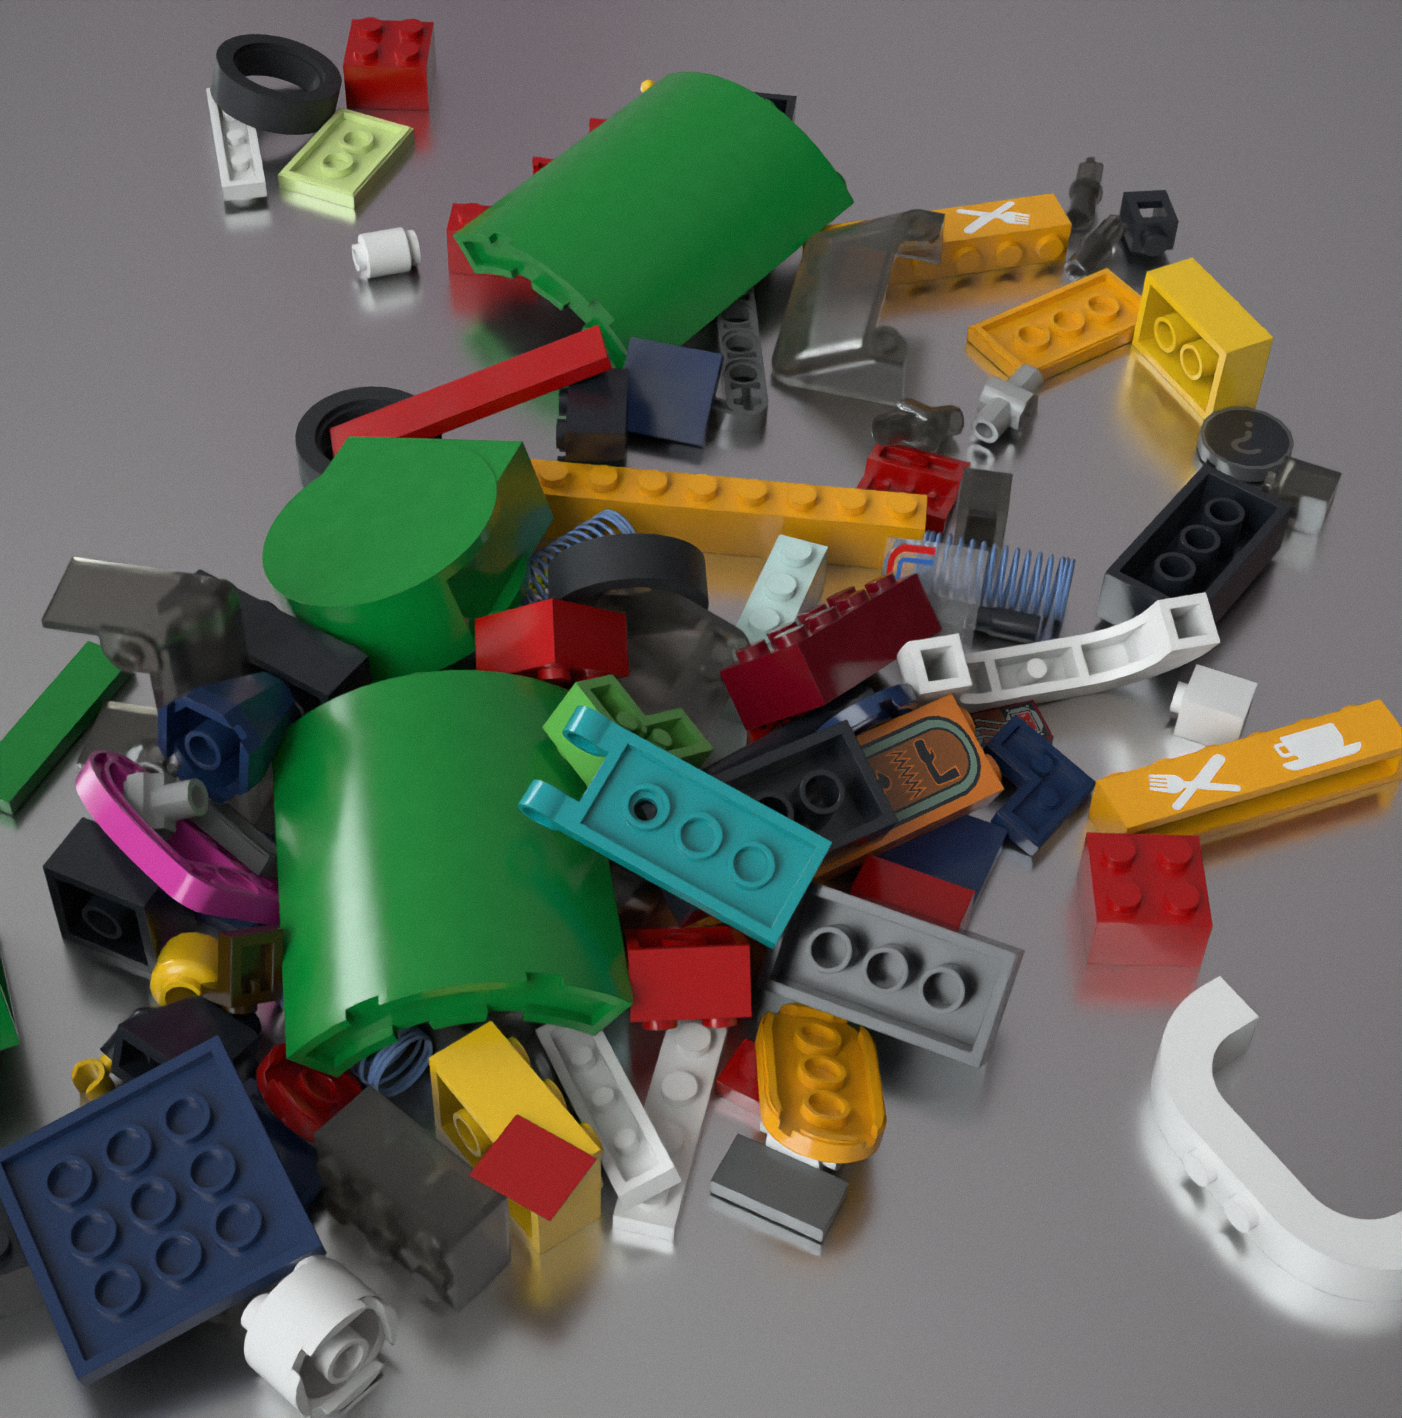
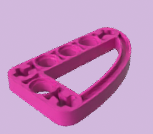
[75,750,280,926]

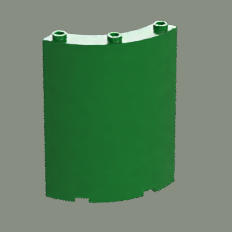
[453,72,855,369]
[272,670,634,1078]

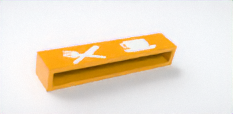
[801,193,1072,296]
[1088,699,1402,839]

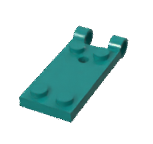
[517,706,832,950]

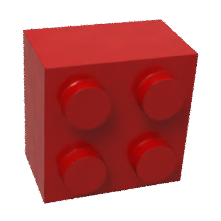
[343,17,436,111]
[475,598,629,691]
[1077,832,1213,967]
[624,924,752,1030]

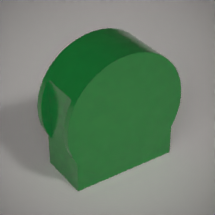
[262,436,554,684]

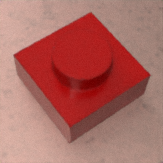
[715,1038,761,1117]

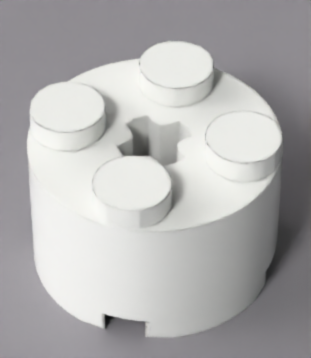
[241,1254,399,1417]

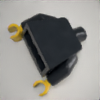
[72,995,262,1102]

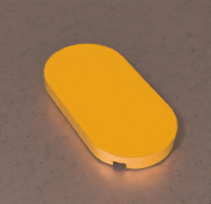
[755,1002,887,1163]

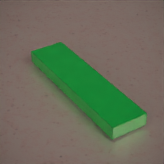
[0,641,135,815]

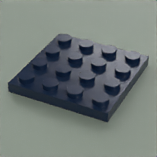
[0,1035,327,1387]

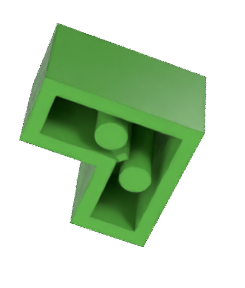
[542,674,714,787]

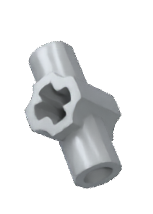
[971,364,1044,443]
[91,772,208,840]

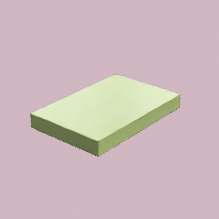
[278,107,415,209]

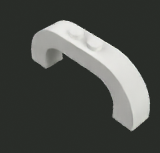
[897,592,1221,713]
[1151,976,1402,1302]

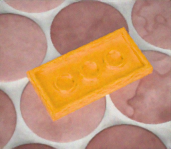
[967,268,1141,380]

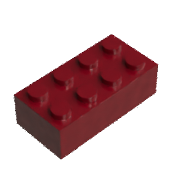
[719,572,942,731]

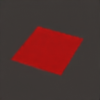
[469,1114,597,1222]

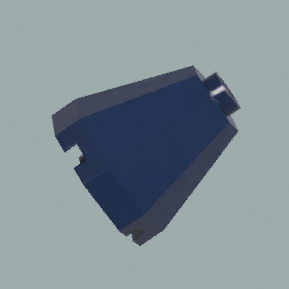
[158,672,295,804]

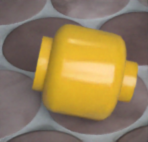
[150,932,221,1007]

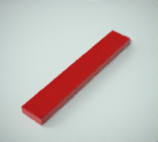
[330,325,612,457]

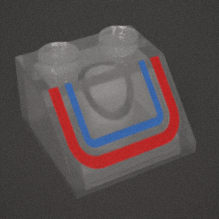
[881,537,989,653]

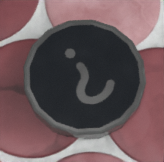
[1197,407,1294,482]

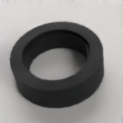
[210,34,342,135]
[295,386,442,487]
[548,534,709,640]

